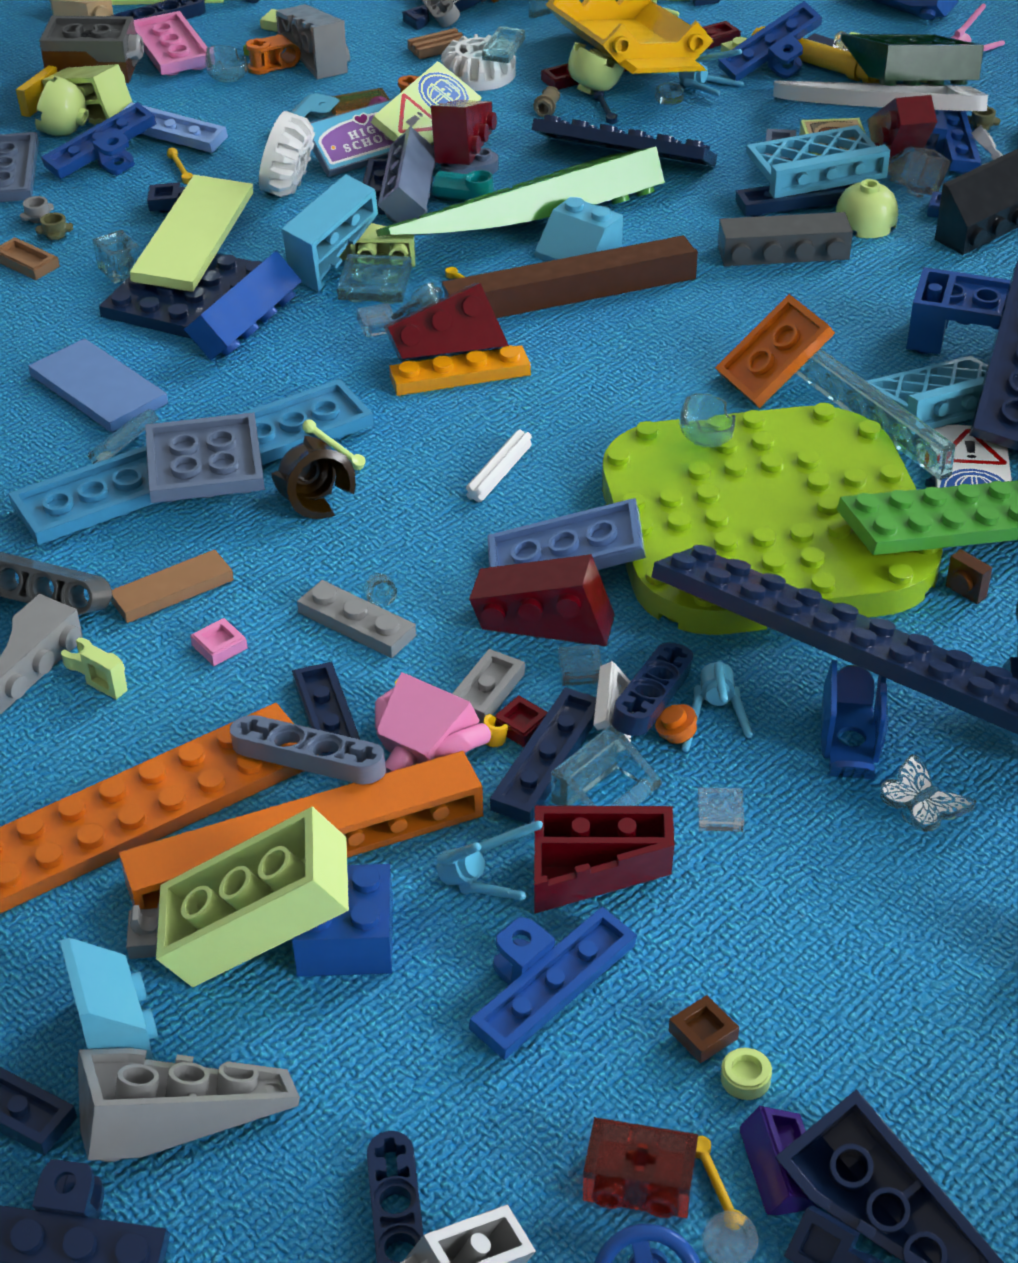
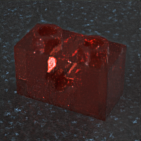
[583,1117,698,1219]

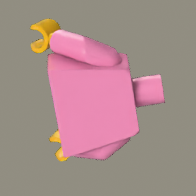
[375,672,508,773]

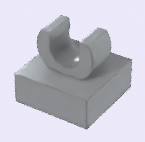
[126,903,159,959]

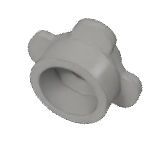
[20,196,54,223]

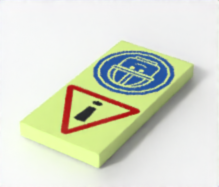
[371,61,482,146]

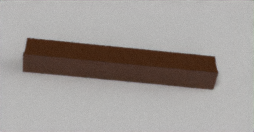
[442,235,698,318]

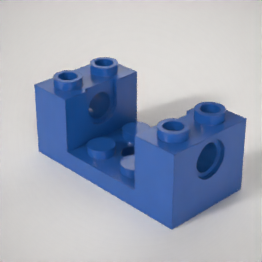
[906,267,1010,354]

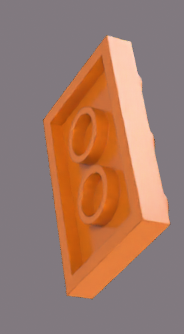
[715,294,835,408]

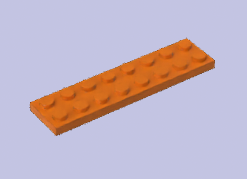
[0,703,318,914]

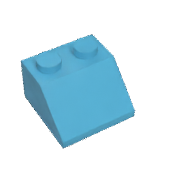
[535,197,623,261]
[60,938,158,1060]

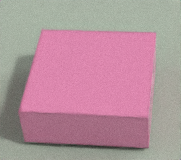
[190,618,248,666]

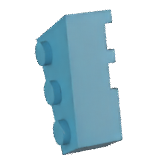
[282,174,378,292]

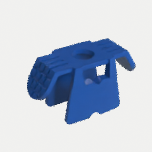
[821,660,889,779]

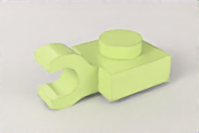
[61,638,128,700]

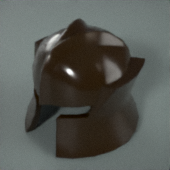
[271,436,356,519]

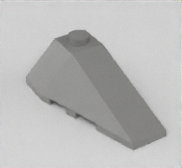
[78,1048,300,1162]

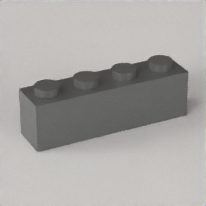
[718,212,853,266]

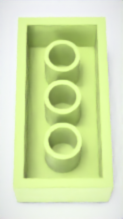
[156,806,349,987]

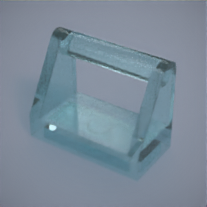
[551,726,662,806]

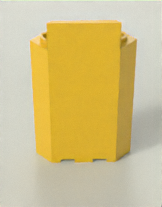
[545,0,714,74]

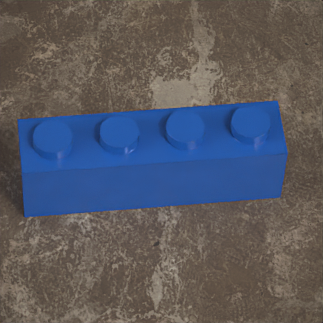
[184,250,302,360]

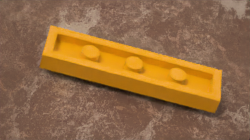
[389,345,531,396]

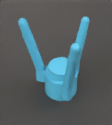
[679,49,744,96]
[681,661,753,752]
[437,820,543,900]

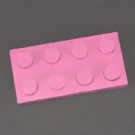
[134,11,214,76]

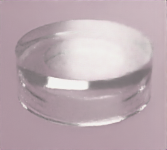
[702,1211,758,1263]

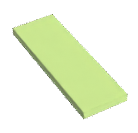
[130,175,253,292]

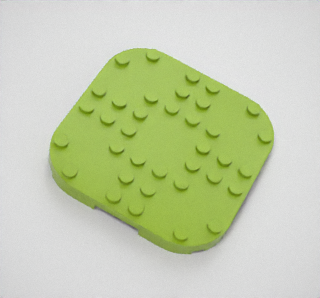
[602,403,943,635]

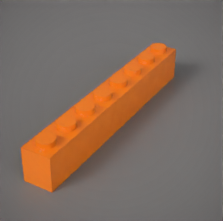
[119,751,483,910]

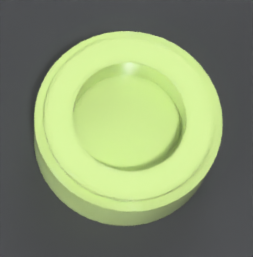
[721,1048,772,1100]

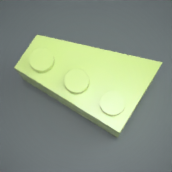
[42,64,133,125]

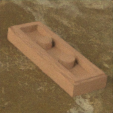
[111,549,234,623]

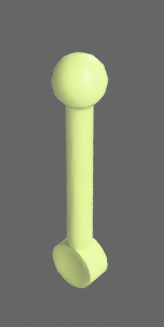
[302,419,366,470]

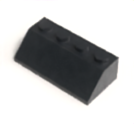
[935,149,1018,255]

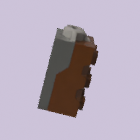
[39,16,144,83]

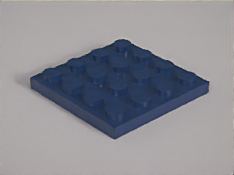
[99,253,262,339]

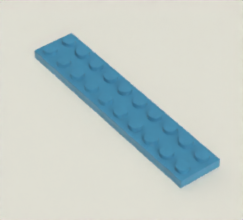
[8,379,374,545]

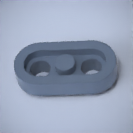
[441,148,499,174]

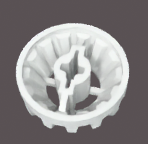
[441,34,516,91]
[259,111,315,197]

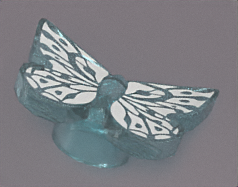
[880,754,977,832]

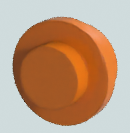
[655,704,697,744]

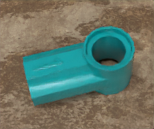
[433,170,494,202]

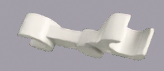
[971,125,1003,160]

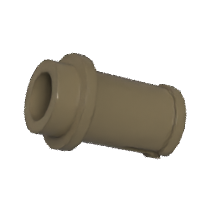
[533,86,560,117]

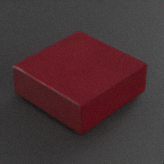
[495,695,548,747]

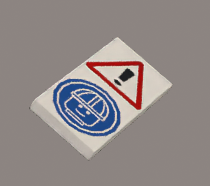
[930,425,1012,488]

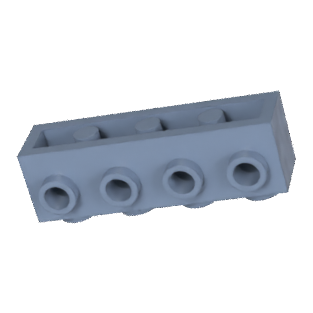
[378,126,436,223]

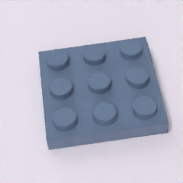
[145,412,265,503]

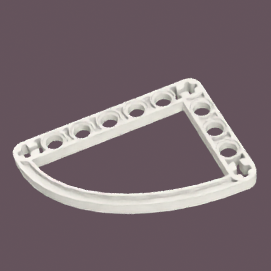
[773,81,988,111]

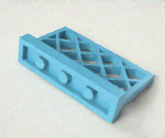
[746,125,891,199]
[861,356,988,434]

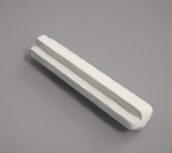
[466,430,532,502]

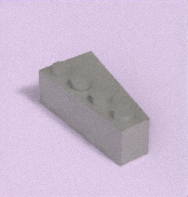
[276,4,350,80]

